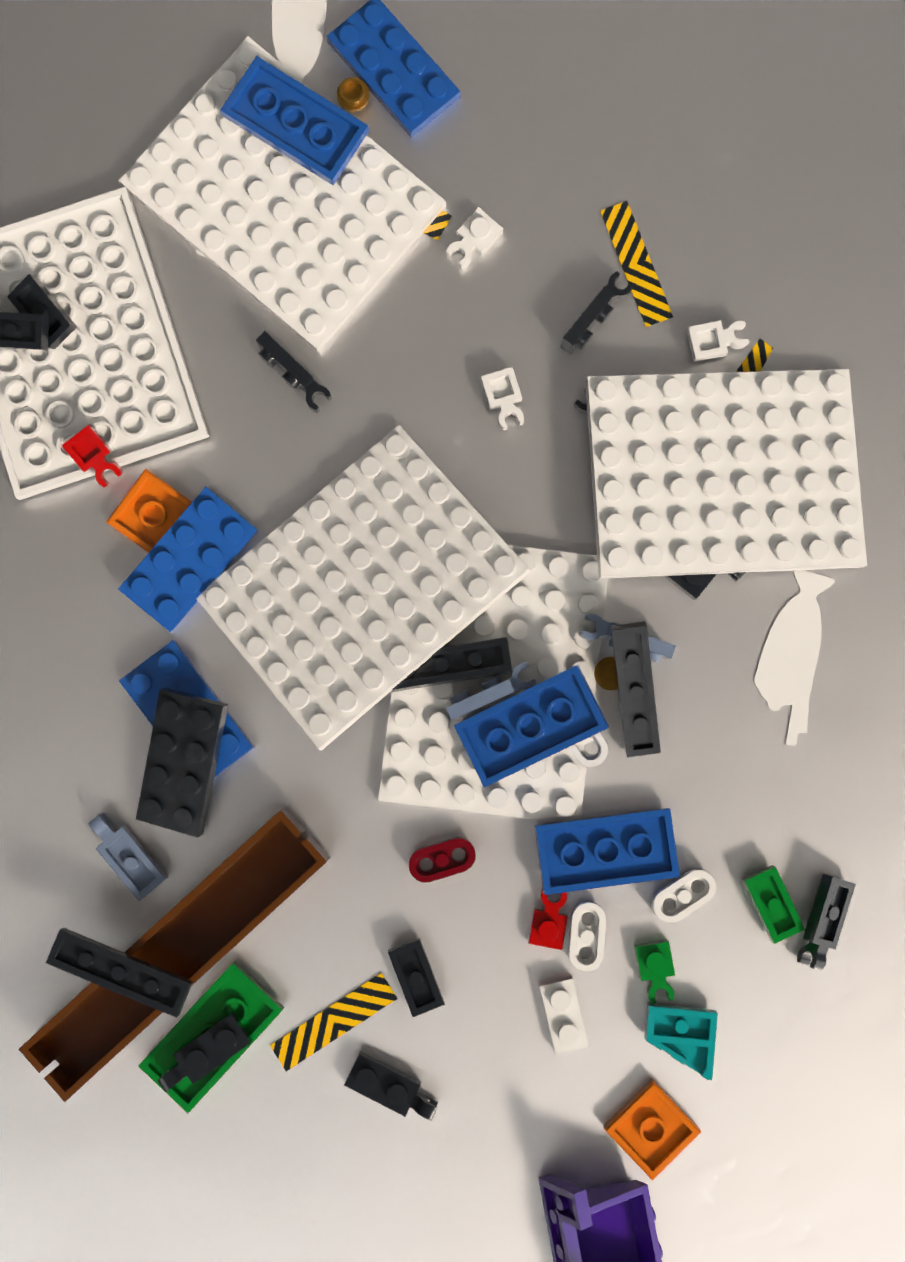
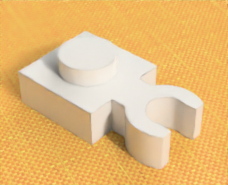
[446,207,503,270]
[686,320,750,363]
[481,367,524,431]

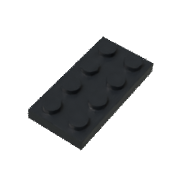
[136,687,228,838]

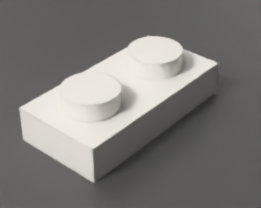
[539,976,589,1054]

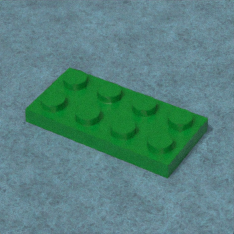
[138,961,284,1113]

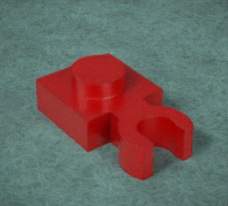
[61,424,123,488]
[528,889,568,950]

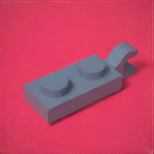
[579,614,676,663]
[446,662,537,720]
[88,813,168,901]

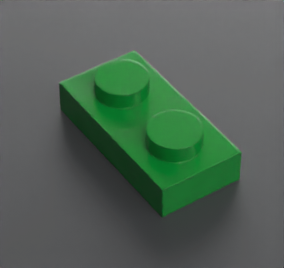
[742,865,805,944]

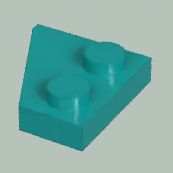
[644,1003,718,1080]

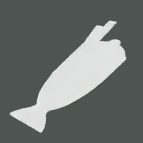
[272,0,327,82]
[754,570,835,746]

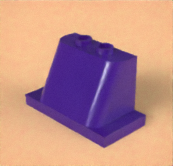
[538,1173,663,1262]

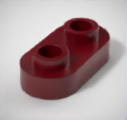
[409,837,476,883]

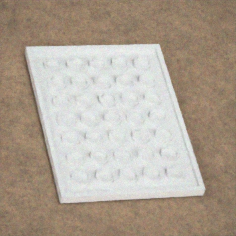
[118,36,446,352]
[0,187,210,500]
[585,369,867,579]
[197,425,530,751]
[378,545,608,823]

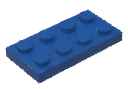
[326,0,461,138]
[220,56,369,186]
[118,486,258,632]
[119,640,255,778]
[454,665,609,788]
[534,808,680,895]

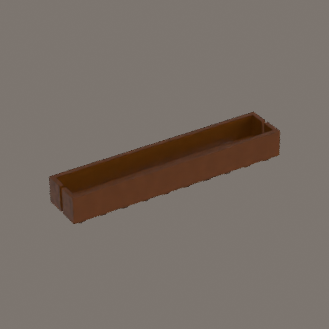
[18,807,331,1102]

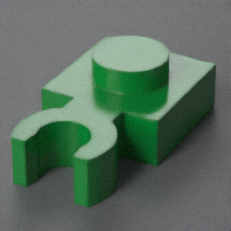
[634,939,675,1004]

